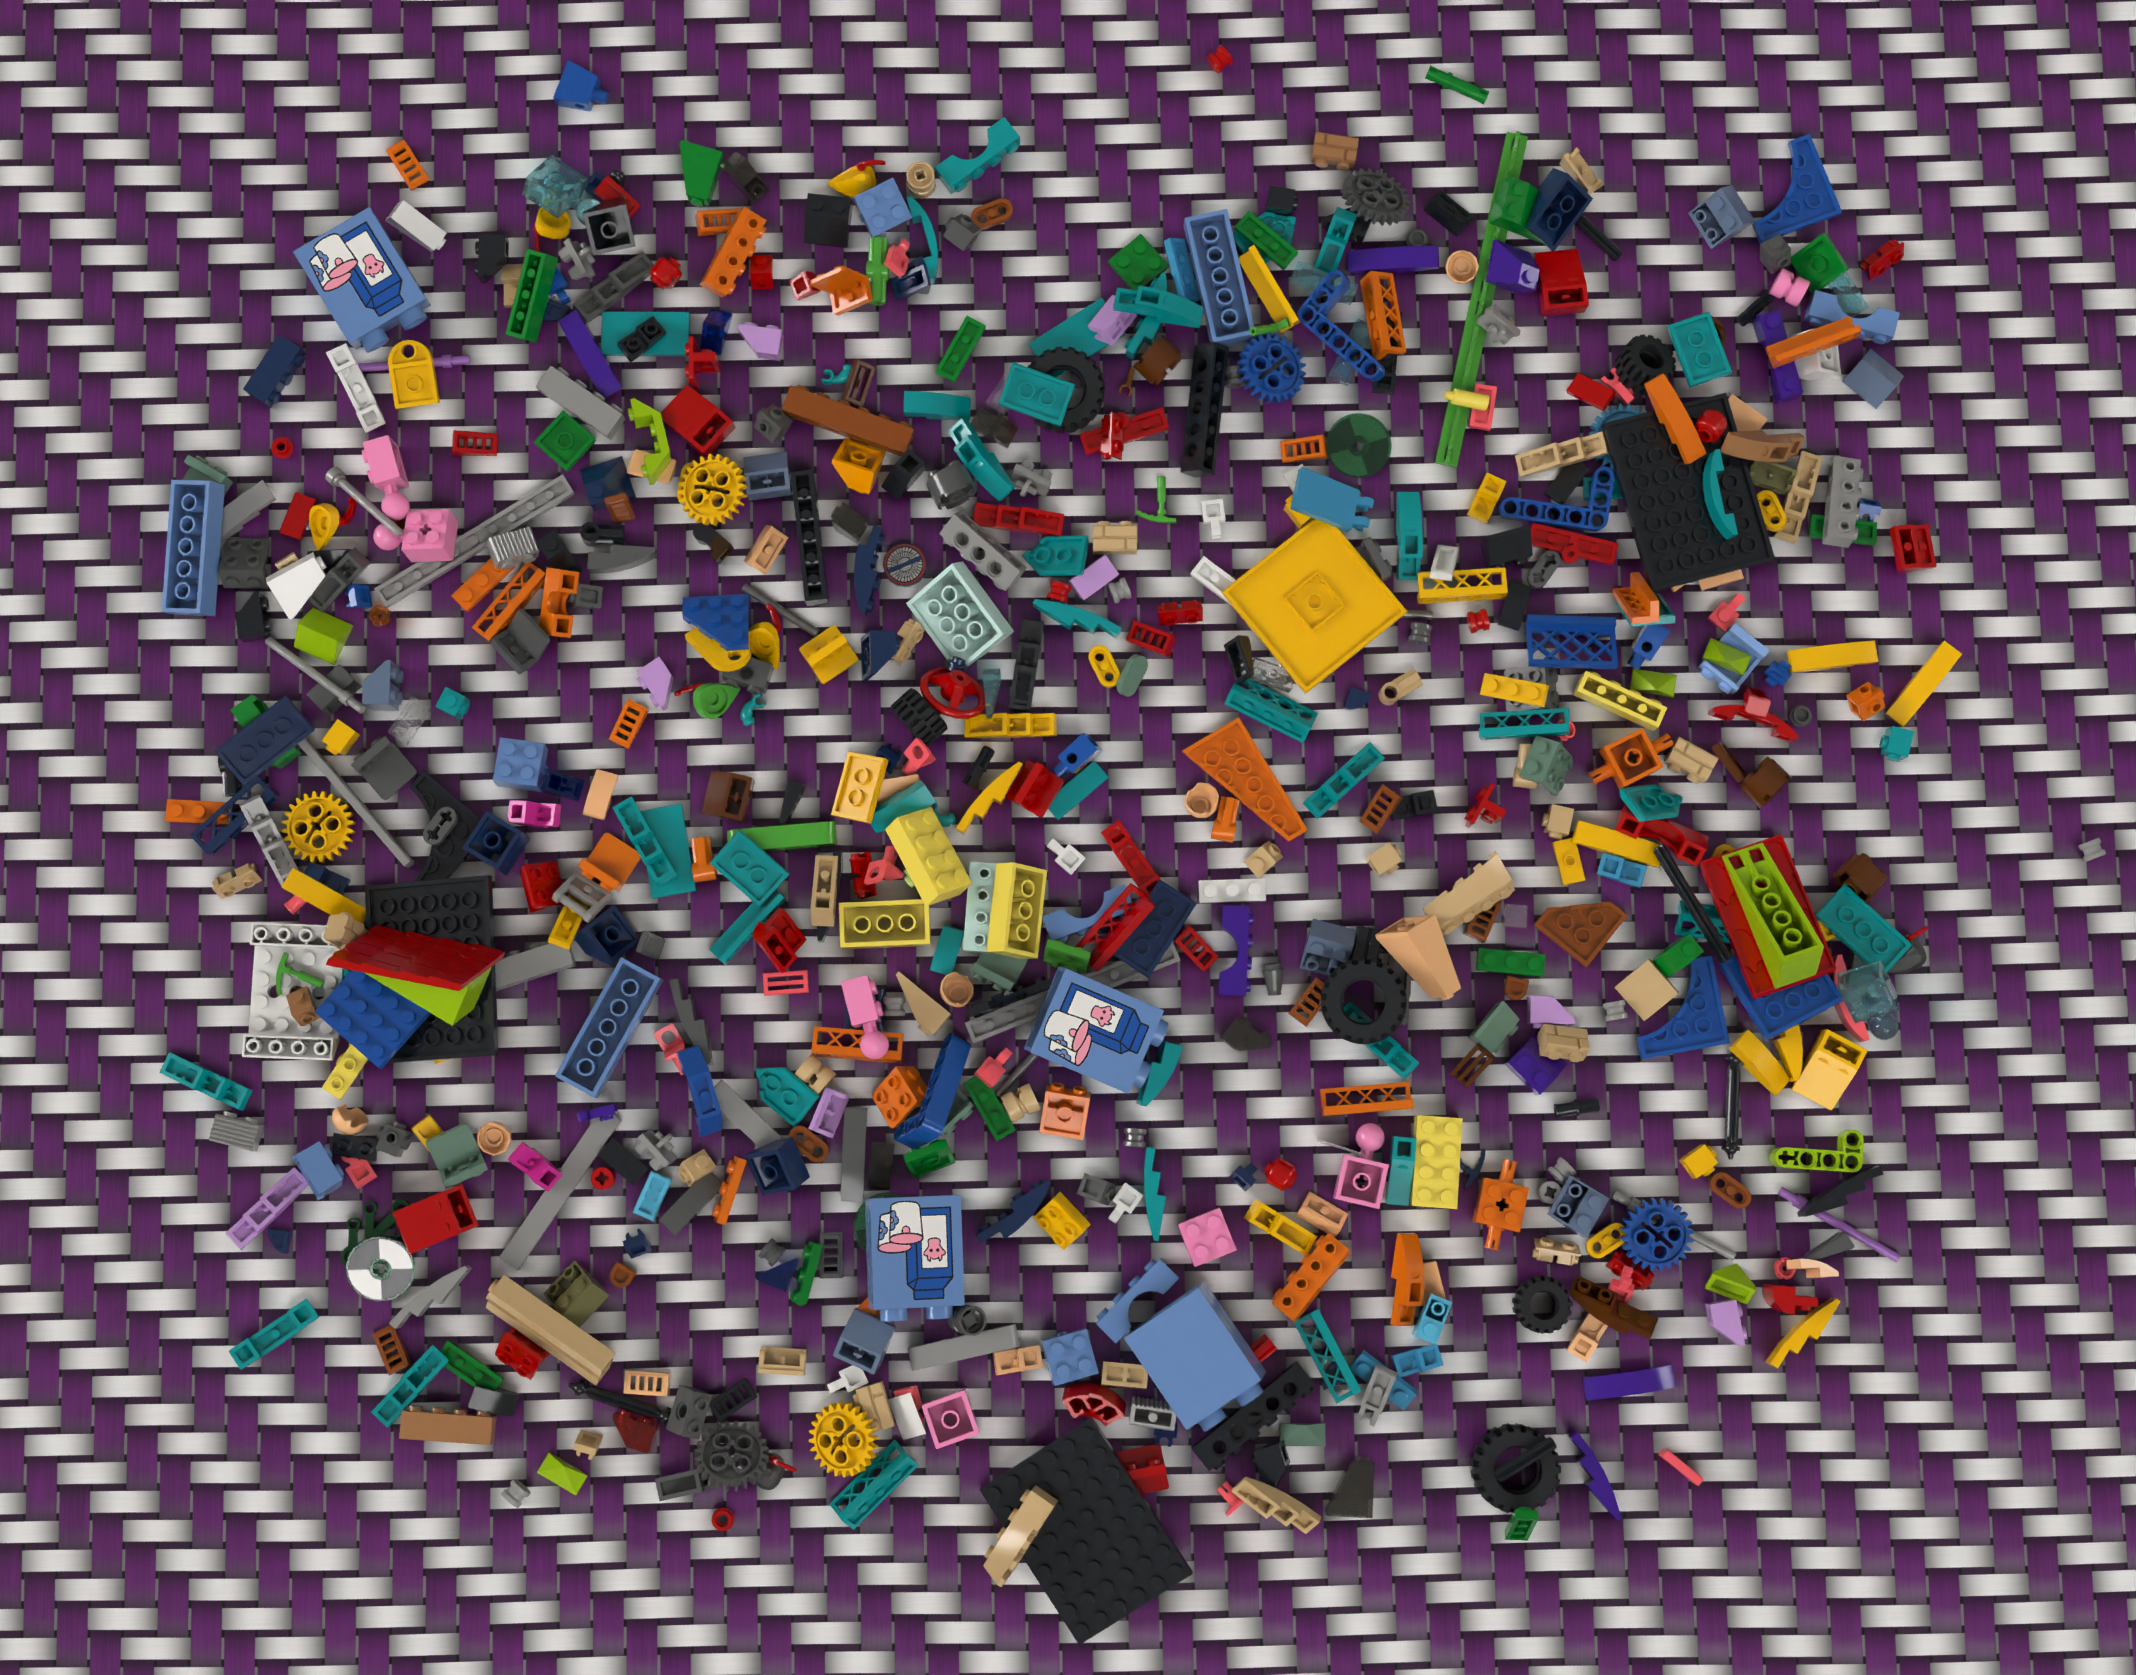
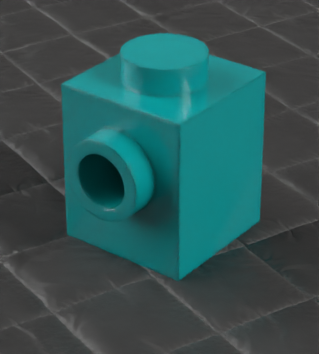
[435,687,470,720]
[1879,726,1914,762]

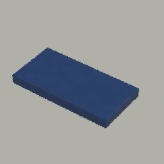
[214,695,315,786]
[1113,879,1197,978]

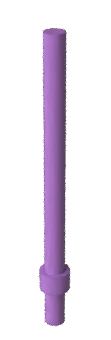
[358,354,470,372]
[1778,1187,1901,1262]

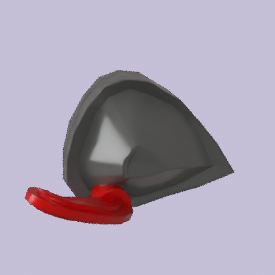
[1887,926,1929,973]
[741,1452,798,1490]

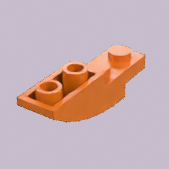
[1390,1233,1424,1326]

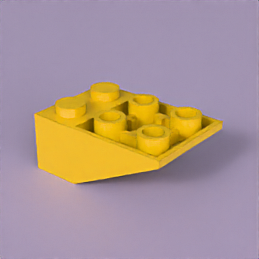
[1791,1029,1868,1111]

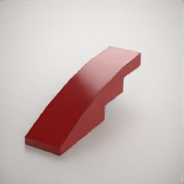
[972,502,1064,536]

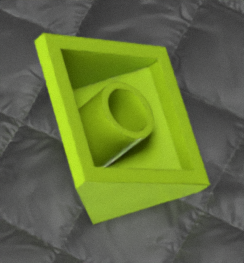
[294,608,353,665]

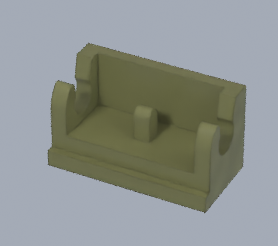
[1749,460,1798,496]

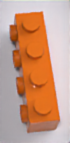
[699,207,767,298]
[1272,1233,1351,1323]

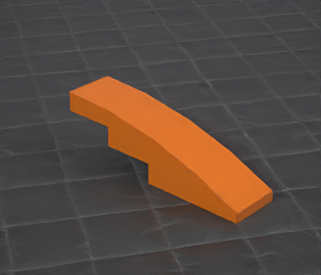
[1644,373,1707,464]

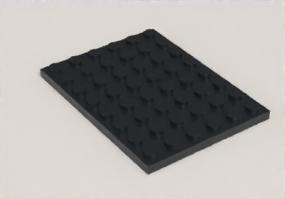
[1601,393,1775,592]
[365,875,498,1064]
[979,1416,1193,1645]

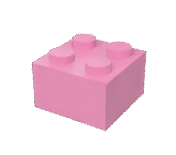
[1177,1207,1237,1267]
[921,1388,980,1449]

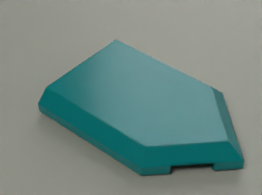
[1233,212,1296,264]
[1022,536,1089,576]
[1619,784,1683,822]
[755,1067,820,1127]

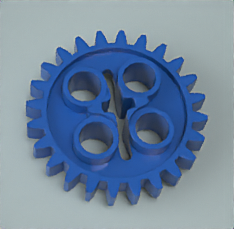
[1237,333,1306,404]
[1619,1198,1694,1272]

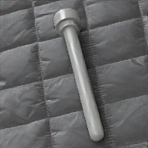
[325,467,402,536]

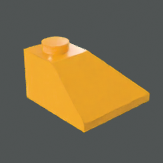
[832,438,886,494]

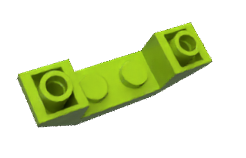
[627,398,671,485]

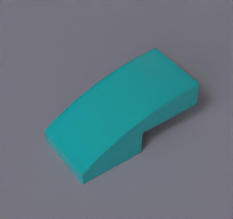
[930,924,964,975]

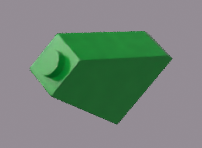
[680,140,725,207]
[1651,934,1704,978]

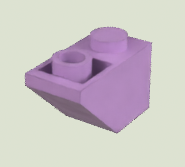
[738,322,784,361]
[637,657,674,711]
[1527,996,1575,1029]
[1705,1299,1747,1346]

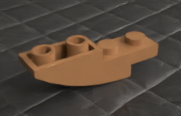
[1720,430,1805,462]

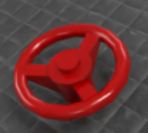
[920,667,986,719]

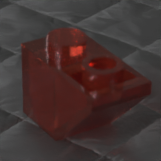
[612,1410,660,1454]

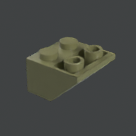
[543,1260,610,1328]

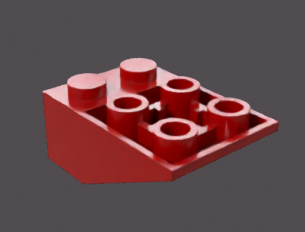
[1534,249,1589,317]
[661,385,736,459]
[392,1184,479,1255]

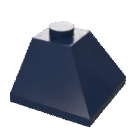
[581,456,636,511]
[861,630,900,682]
[574,905,640,965]

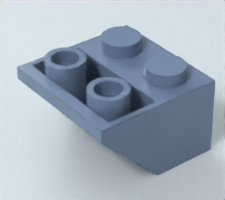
[1688,185,1755,249]
[743,452,793,501]
[362,660,404,711]
[1299,919,1356,976]
[1547,1175,1610,1238]
[833,1308,896,1375]

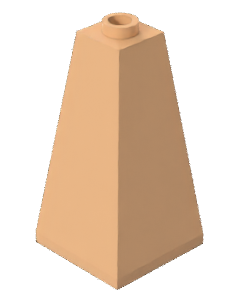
[1375,914,1461,1000]

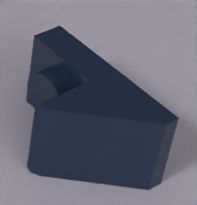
[891,264,931,300]
[304,862,351,895]

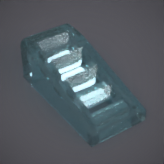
[983,669,1001,719]

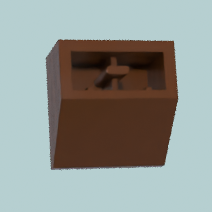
[701,771,755,824]

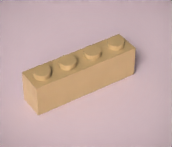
[1423,851,1515,936]
[983,1485,1058,1587]

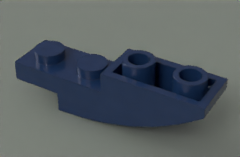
[854,525,885,617]
[976,1179,1050,1244]

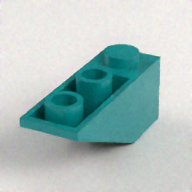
[1386,1136,1417,1206]

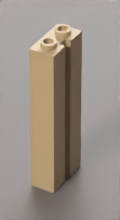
[486,1275,616,1385]

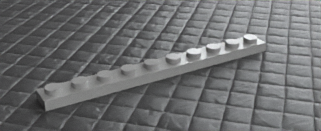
[374,474,575,608]
[965,941,1181,1044]

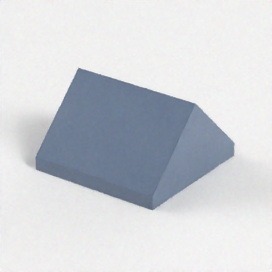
[1842,348,1904,409]

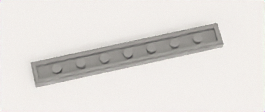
[298,737,415,868]
[499,1114,622,1270]

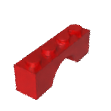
[1615,804,1708,866]

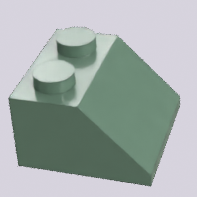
[1468,1001,1520,1053]

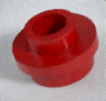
[271,437,294,459]
[712,1507,735,1531]

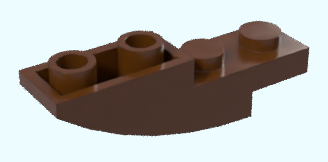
[1569,1275,1658,1340]

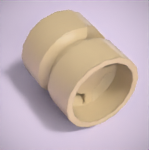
[906,161,936,199]
[794,1054,836,1095]
[1001,1083,1041,1123]

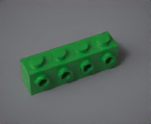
[505,249,558,343]

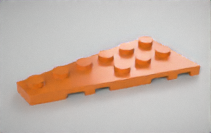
[1182,717,1308,842]

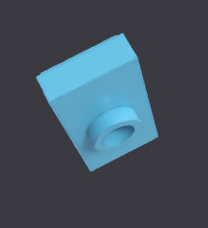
[633,1171,672,1221]

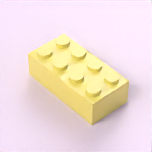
[885,807,972,906]
[986,862,1047,959]
[839,899,931,949]
[1409,1115,1463,1209]

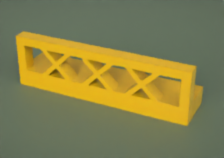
[1238,245,1300,334]
[1417,567,1508,604]

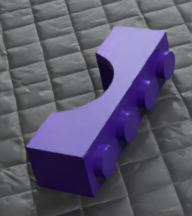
[1752,310,1803,404]
[1218,905,1254,997]

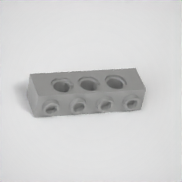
[939,511,1028,591]

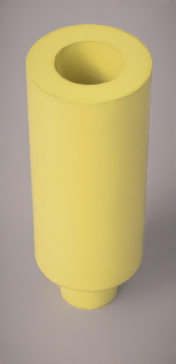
[1444,388,1489,411]

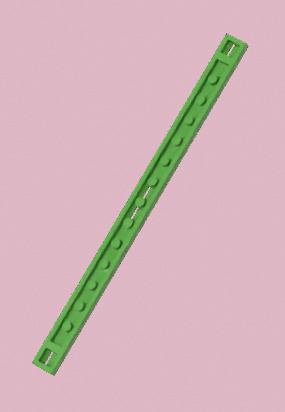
[1435,131,1528,468]

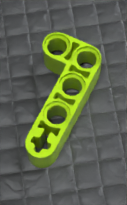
[1770,1129,1864,1172]

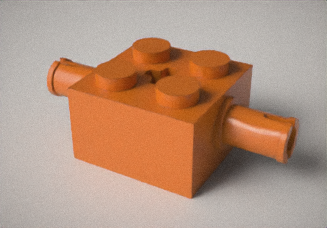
[1588,728,1673,790]
[1472,1159,1529,1251]

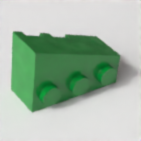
[230,694,302,769]

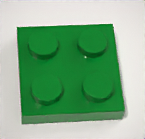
[1791,233,1849,294]
[1108,234,1169,290]
[534,410,597,472]
[903,1139,956,1179]

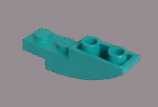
[1124,272,1167,360]
[1113,286,1204,328]
[948,418,1015,501]
[1396,492,1423,580]

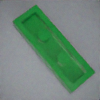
[1234,211,1298,270]
[935,316,986,384]
[1808,514,1877,546]
[1476,948,1545,977]
[963,1076,1016,1141]
[440,1340,505,1390]
[1505,1507,1538,1541]

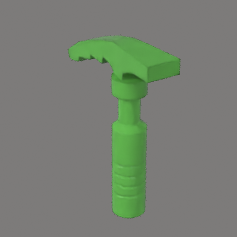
[1249,318,1291,337]
[1135,476,1176,524]
[276,952,325,995]

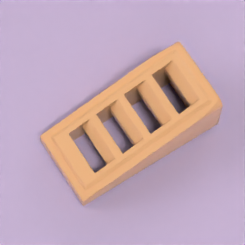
[624,1370,671,1396]

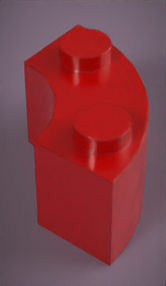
[1062,1383,1126,1426]

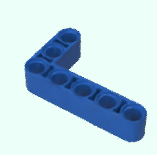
[1297,270,1385,382]
[1498,467,1614,532]
[894,1033,971,1149]

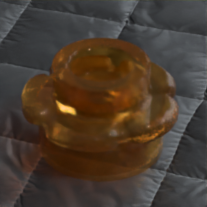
[369,605,390,627]

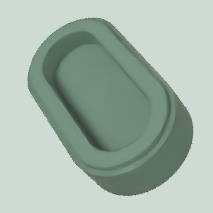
[1116,654,1148,697]

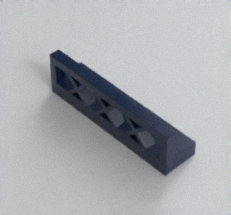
[190,775,280,856]

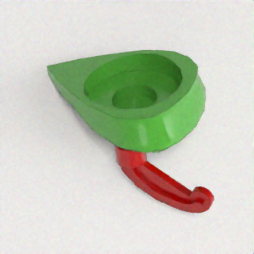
[674,683,741,719]

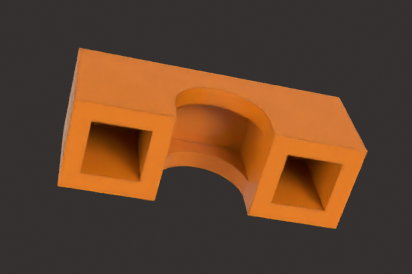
[539,567,579,638]

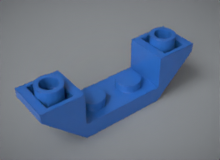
[676,1045,722,1137]

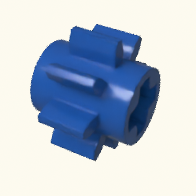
[1764,660,1792,687]

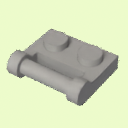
[552,870,613,924]

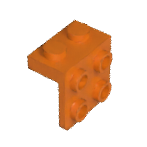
[810,265,873,316]
[578,833,641,892]
[872,1066,927,1128]

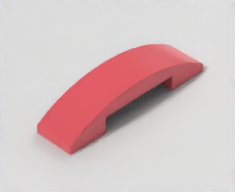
[1829,954,1870,1042]

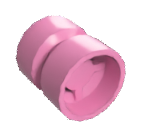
[1769,268,1810,307]

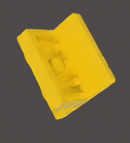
[799,625,859,684]
[1033,1192,1091,1250]

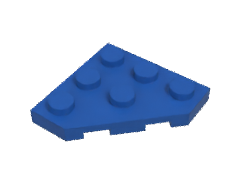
[682,594,750,651]

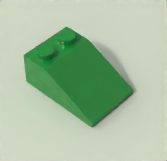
[1489,176,1545,245]

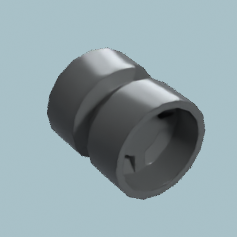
[947,1304,987,1336]

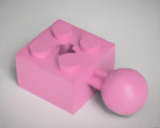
[362,435,410,521]
[373,509,459,562]
[841,975,889,1059]
[1333,1123,1389,1209]

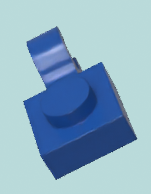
[549,266,571,305]

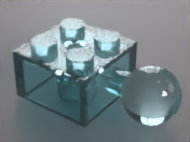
[522,155,600,226]
[1838,961,1899,1040]

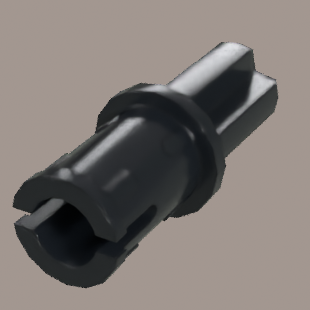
[963,746,995,789]
[1554,1099,1600,1118]

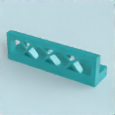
[1224,679,1318,743]
[1479,708,1570,740]
[709,890,787,965]
[1674,900,1730,943]
[1294,1309,1361,1404]
[829,1439,919,1530]

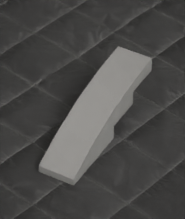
[221,480,277,543]
[239,794,299,886]
[714,1079,784,1148]
[389,1265,472,1329]

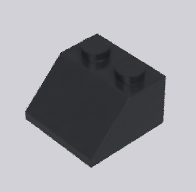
[804,193,853,248]
[582,197,636,255]
[1480,525,1533,569]

